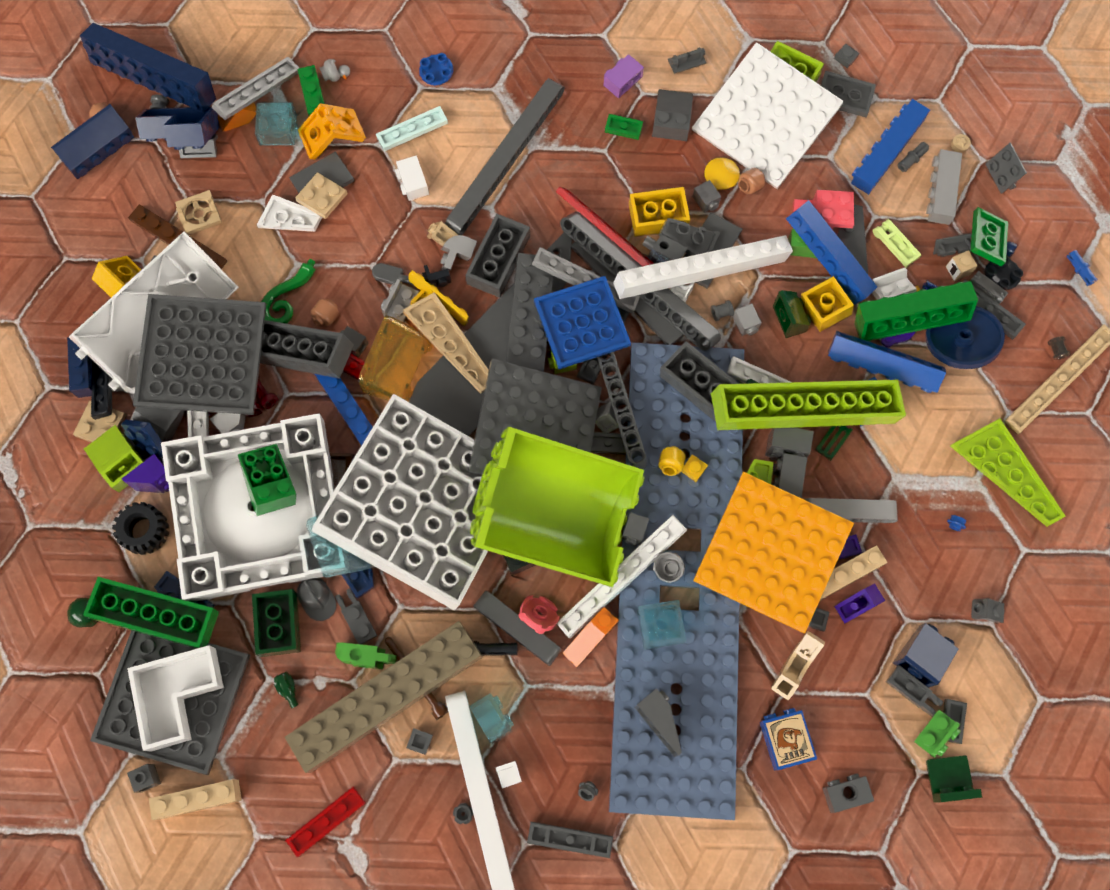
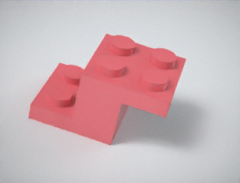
[793,190,854,230]

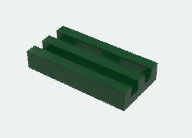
[815,426,853,461]

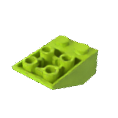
[84,425,145,492]

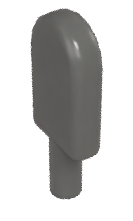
[372,263,413,285]

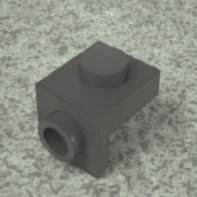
[971,598,1005,623]

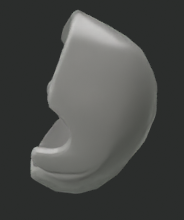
[653,552,685,583]

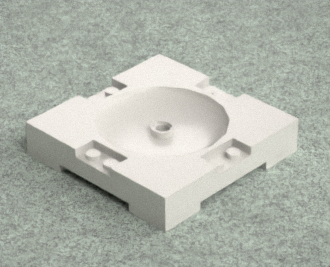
[161,413,349,602]

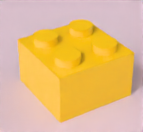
[801,276,854,332]

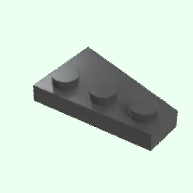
[659,218,720,256]

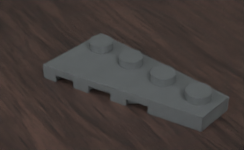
[837,204,868,274]

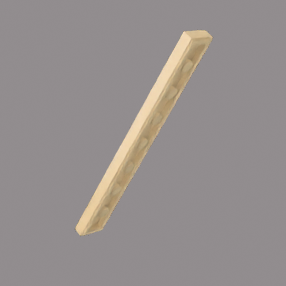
[1004,324,1110,434]

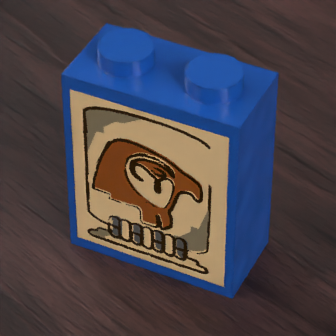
[760,708,817,771]

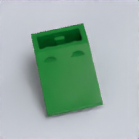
[238,444,296,516]

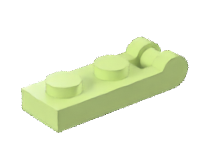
[873,219,921,268]

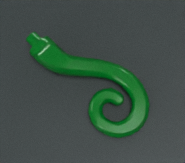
[261,259,316,324]

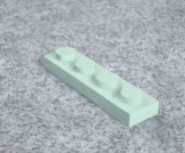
[376,106,448,152]

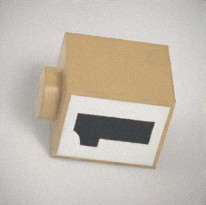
[946,250,978,282]

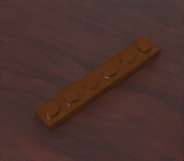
[128,204,227,269]

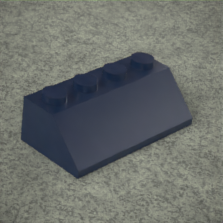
[51,104,134,180]

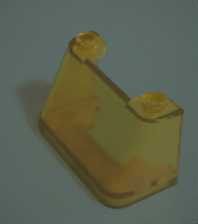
[359,315,433,402]

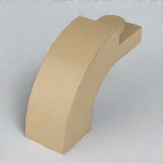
[771,631,825,700]

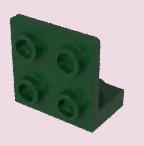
[926,755,983,802]

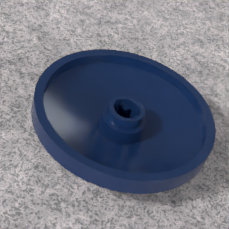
[925,306,1005,369]

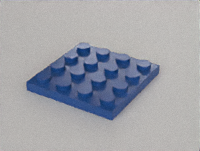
[534,276,631,369]

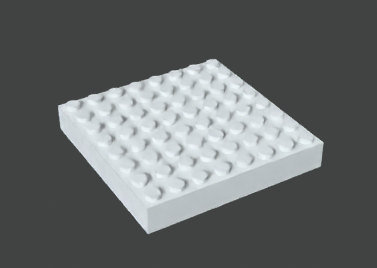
[312,394,488,611]

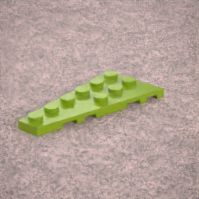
[950,418,1066,527]

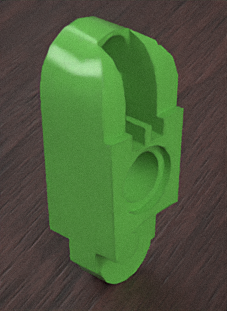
[335,643,397,670]

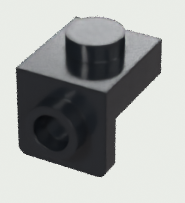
[422,265,451,287]

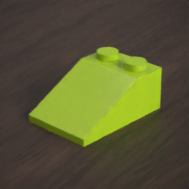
[770,41,824,82]

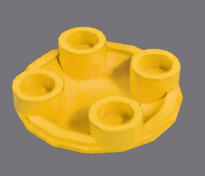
[704,158,740,190]

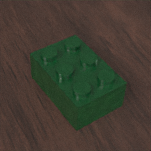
[252,589,301,657]

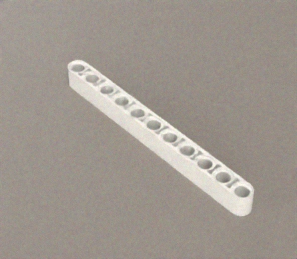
[445,691,515,890]

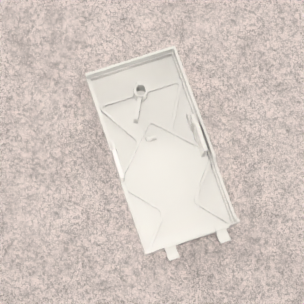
[69,232,239,392]

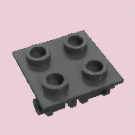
[985,143,1027,194]

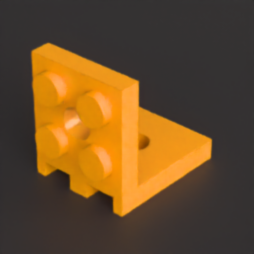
[298,103,366,160]

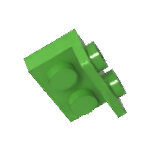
[914,710,961,758]

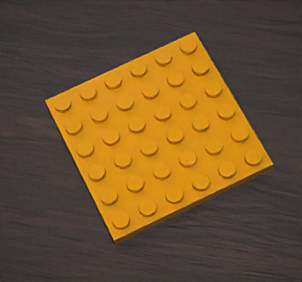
[693,472,854,633]

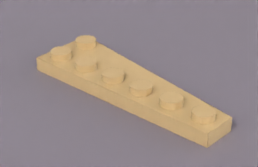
[403,292,489,394]

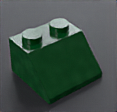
[773,290,811,338]

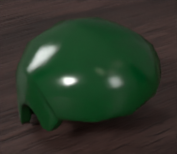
[67,598,98,628]

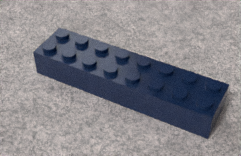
[80,23,216,113]

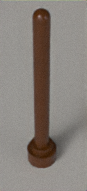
[385,637,448,720]

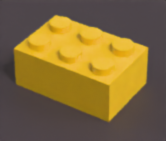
[629,187,690,237]

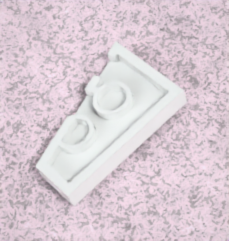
[257,195,322,232]

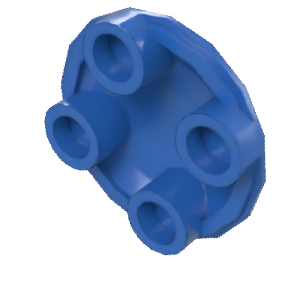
[419,53,453,86]

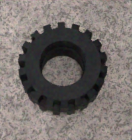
[112,502,169,555]

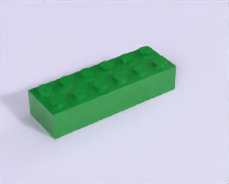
[854,281,978,341]
[83,577,219,649]

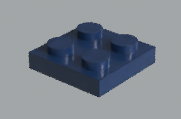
[121,419,163,457]

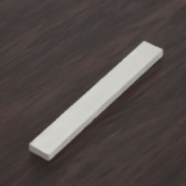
[557,515,687,639]

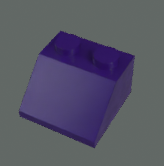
[121,454,169,493]

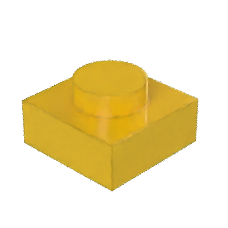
[681,454,708,482]

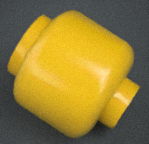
[658,446,685,476]

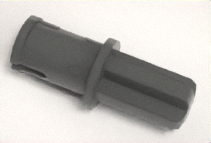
[897,142,929,172]

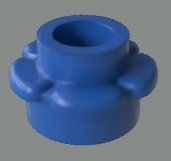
[947,515,967,531]

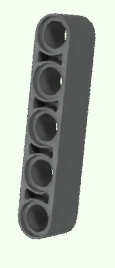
[473,590,562,666]

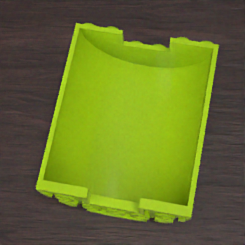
[470,427,644,587]

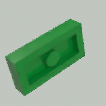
[605,114,643,140]

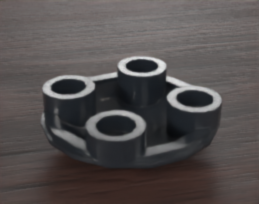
[985,256,1023,290]

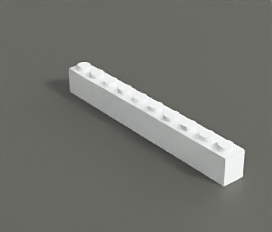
[613,235,793,299]

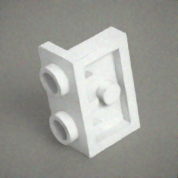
[872,268,916,300]

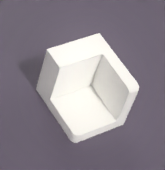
[496,761,522,788]

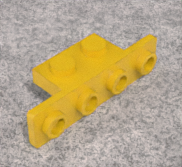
[408,270,469,326]

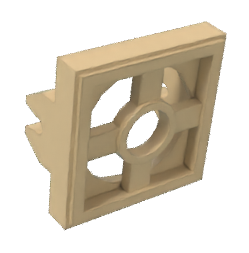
[175,190,222,235]

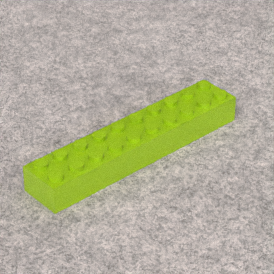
[711,380,906,430]

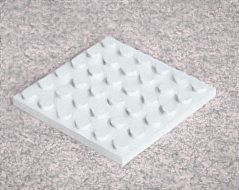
[692,42,843,189]

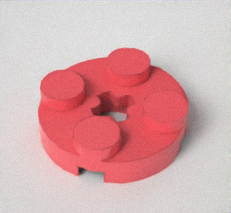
[518,595,559,634]

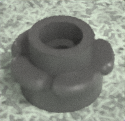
[578,781,598,801]
[453,803,473,824]

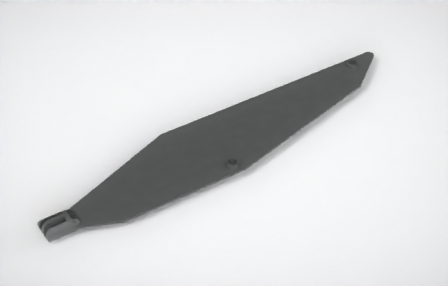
[409,232,572,436]

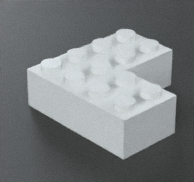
[127,645,224,751]

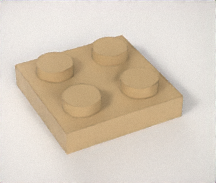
[295,172,347,219]
[73,401,126,442]

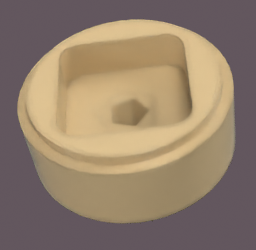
[951,134,971,153]

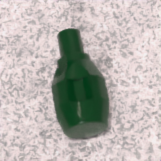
[274,672,299,709]

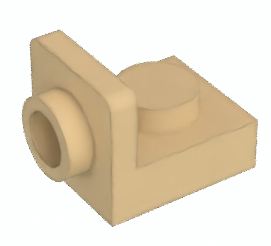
[427,221,458,246]

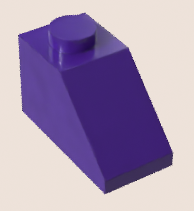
[834,583,885,623]

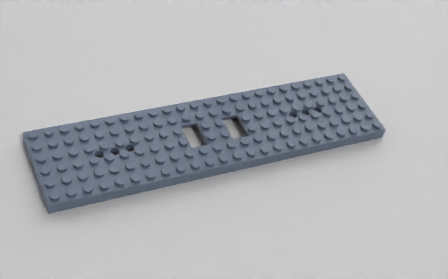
[609,342,744,820]

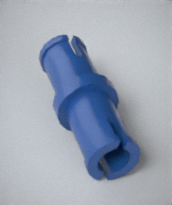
[1066,250,1098,286]

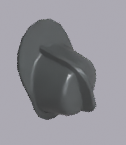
[297,578,336,621]

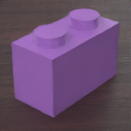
[604,54,644,99]

